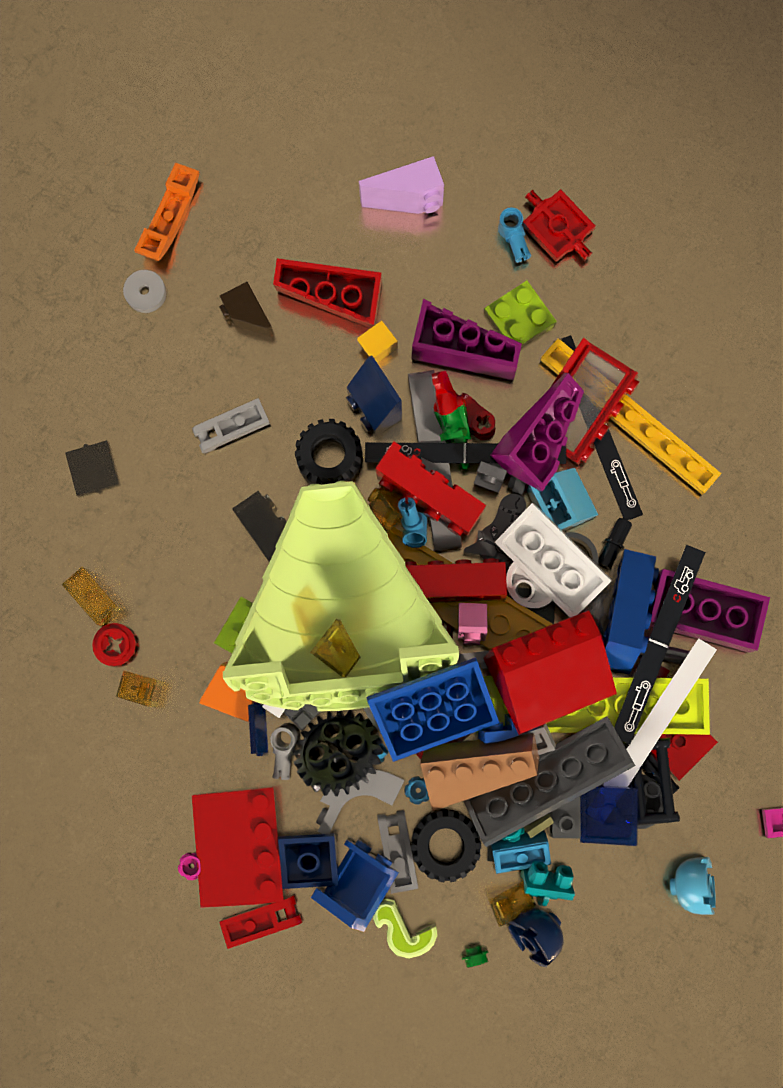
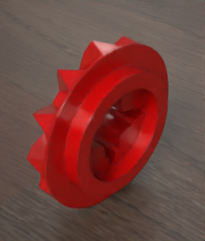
[92,623,137,666]

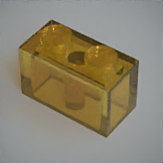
[61,567,124,627]

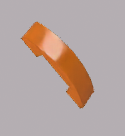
[134,162,200,261]

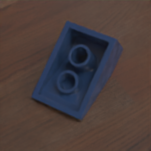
[345,355,402,437]

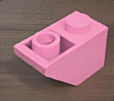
[458,603,487,645]

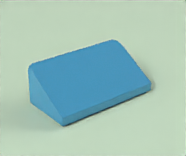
[491,830,551,874]

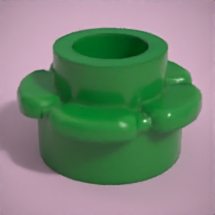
[462,946,489,968]

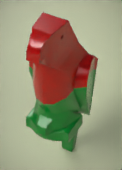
[432,371,471,469]

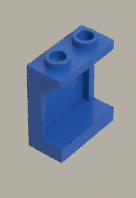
[311,839,399,932]

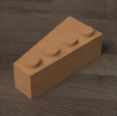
[420,733,539,811]

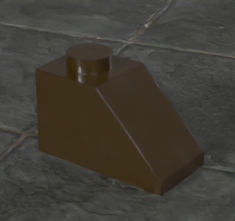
[219,282,274,336]

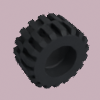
[295,419,363,485]
[411,809,482,883]

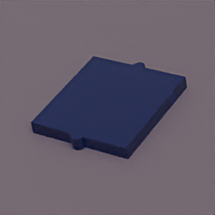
[248,702,268,756]

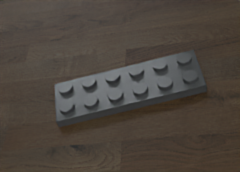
[463,716,636,847]

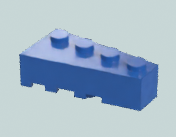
[603,549,659,675]

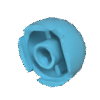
[670,857,716,915]

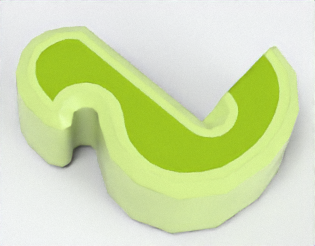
[373,898,437,958]

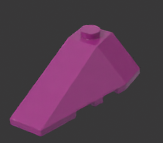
[491,373,584,491]

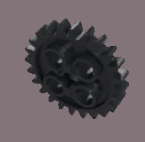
[293,710,383,797]

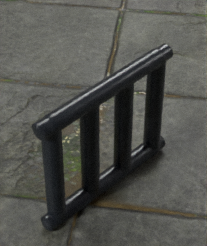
[580,738,680,829]

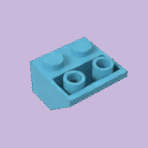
[527,468,598,532]

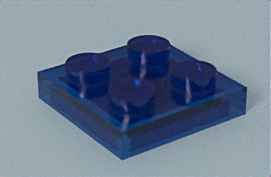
[580,786,638,846]

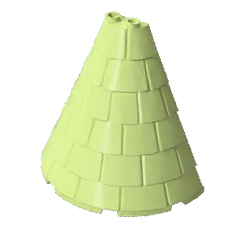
[223,481,459,711]

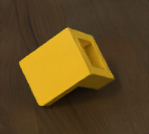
[357,320,398,363]

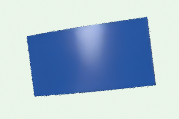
[478,714,523,743]

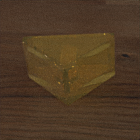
[310,619,361,678]
[116,670,164,708]
[486,880,536,927]

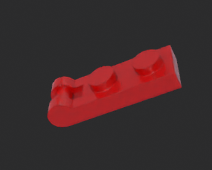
[219,895,303,949]

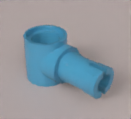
[498,207,531,263]
[398,497,427,548]

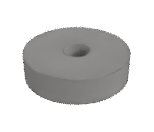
[123,270,166,313]

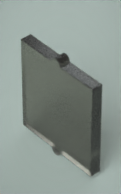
[65,440,119,496]

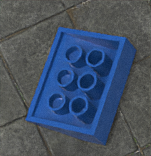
[366,657,499,762]

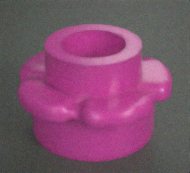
[178,852,201,880]

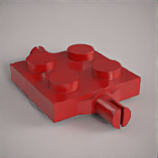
[522,189,596,262]

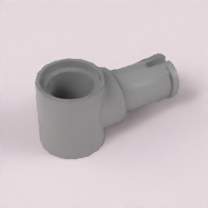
[270,723,300,780]

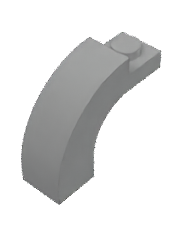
[316,769,405,834]

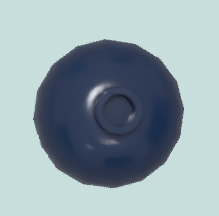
[508,908,564,967]

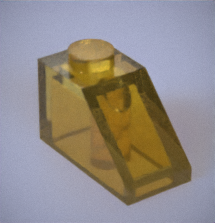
[367,487,403,534]

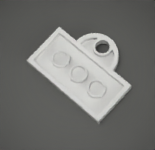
[495,503,612,617]

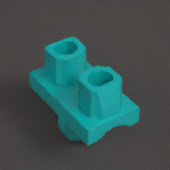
[520,861,575,906]

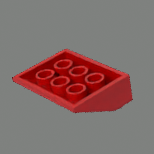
[483,610,617,735]
[192,786,284,908]

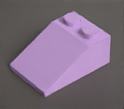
[359,156,444,214]

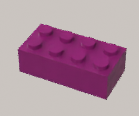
[648,569,770,653]

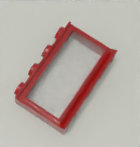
[549,337,639,465]

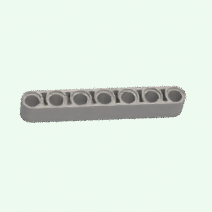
[408,370,462,551]

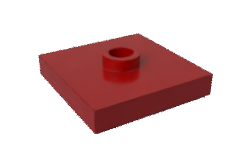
[651,734,718,781]

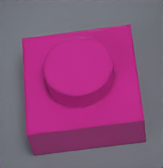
[762,807,783,838]

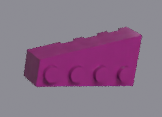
[411,299,522,380]

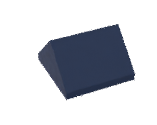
[278,833,338,889]

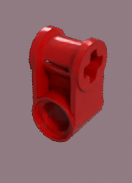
[461,393,496,441]

